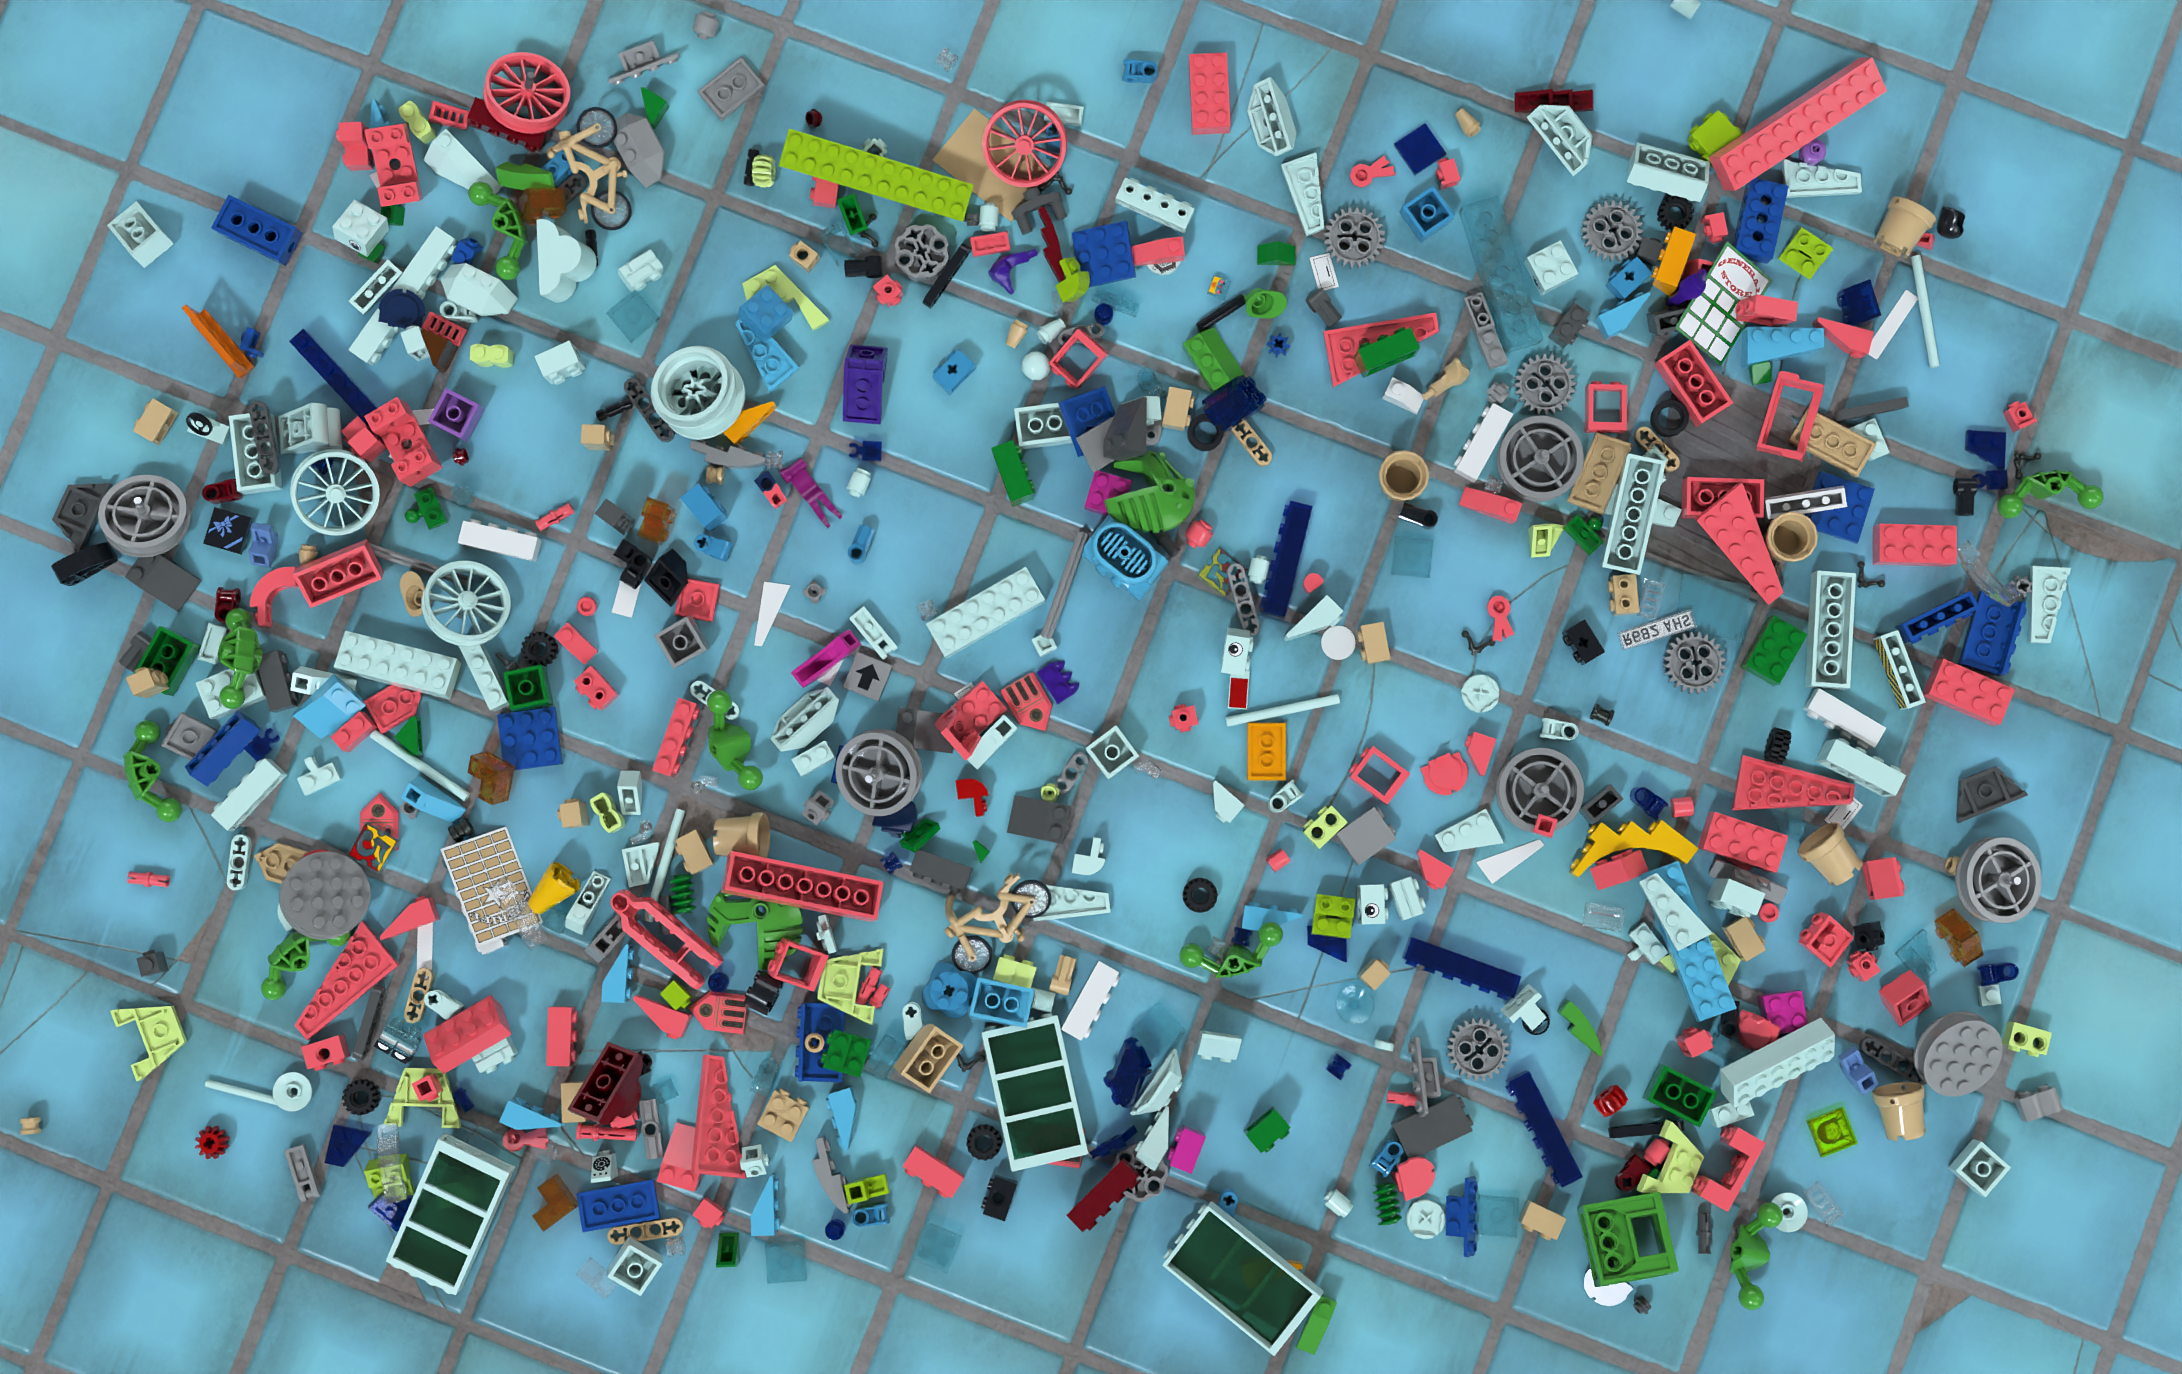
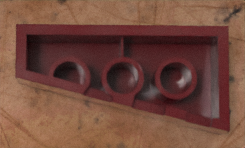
[467,97,548,152]
[1066,1158,1140,1233]

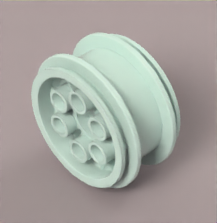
[651,346,745,440]

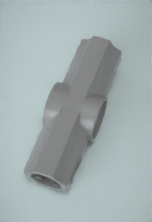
[639,1098,664,1160]

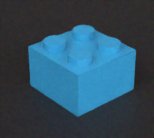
[1399,186,1455,243]
[738,284,794,343]
[680,484,728,532]

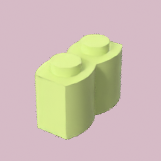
[398,101,437,145]
[470,344,514,368]
[590,792,625,833]
[993,954,1037,988]

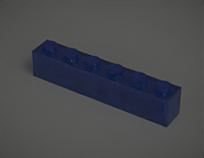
[289,329,379,426]
[1259,500,1313,619]
[1402,937,1522,1000]
[1505,1070,1583,1188]

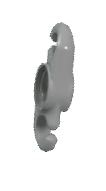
[1057,322,1104,346]
[1054,752,1089,795]

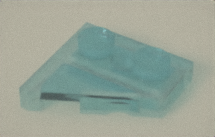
[1770,807,1804,839]
[1895,929,1937,982]

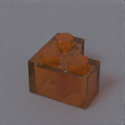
[518,188,566,225]
[637,497,676,545]
[467,751,515,805]
[1934,908,1984,967]
[532,1174,578,1232]

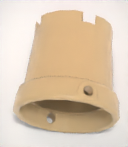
[1873,196,1937,258]
[1378,450,1429,501]
[1763,511,1818,562]
[713,812,770,858]
[1797,822,1863,886]
[1872,1082,1926,1141]

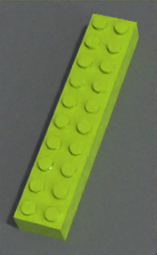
[779,128,974,222]

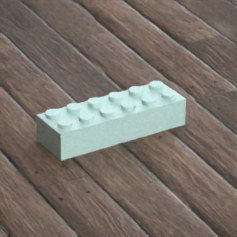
[1600,453,1666,575]
[926,567,1045,659]
[1805,571,1856,690]
[334,631,462,700]
[1720,1018,1835,1108]

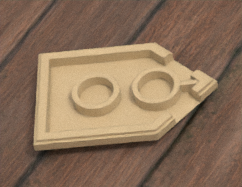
[254,843,309,884]

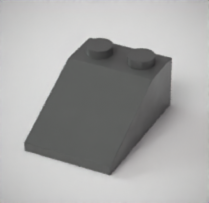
[1103,397,1147,461]
[125,554,201,612]
[896,707,953,754]
[1007,795,1071,844]

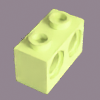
[1302,806,1348,849]
[2002,1021,2052,1058]

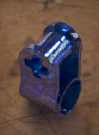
[1630,787,1669,820]
[1977,962,2019,986]

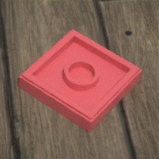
[675,579,720,622]

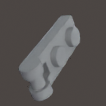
[284,1144,322,1202]

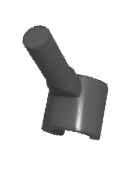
[495,652,520,671]

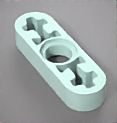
[690,681,740,720]
[227,834,252,890]

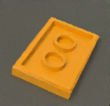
[1247,723,1286,781]

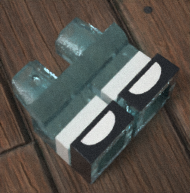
[374,1016,422,1064]

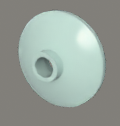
[273,1072,312,1111]
[1771,1192,1808,1232]

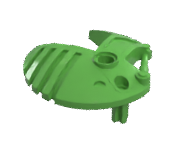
[1104,451,1195,533]
[707,892,803,970]

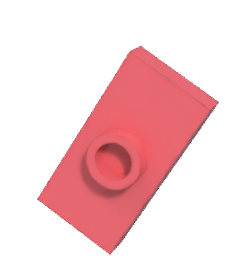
[970,231,1010,257]

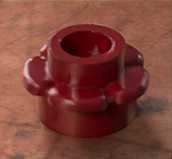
[805,109,822,128]
[453,448,469,466]

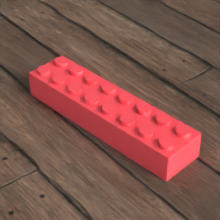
[721,851,884,922]

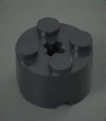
[744,970,784,1016]

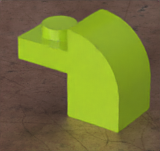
[1055,257,1090,303]
[844,1173,890,1204]

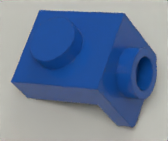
[451,237,484,265]
[239,327,264,359]

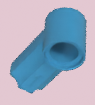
[847,524,875,564]

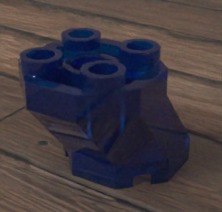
[1202,376,1267,432]
[1103,1037,1152,1108]

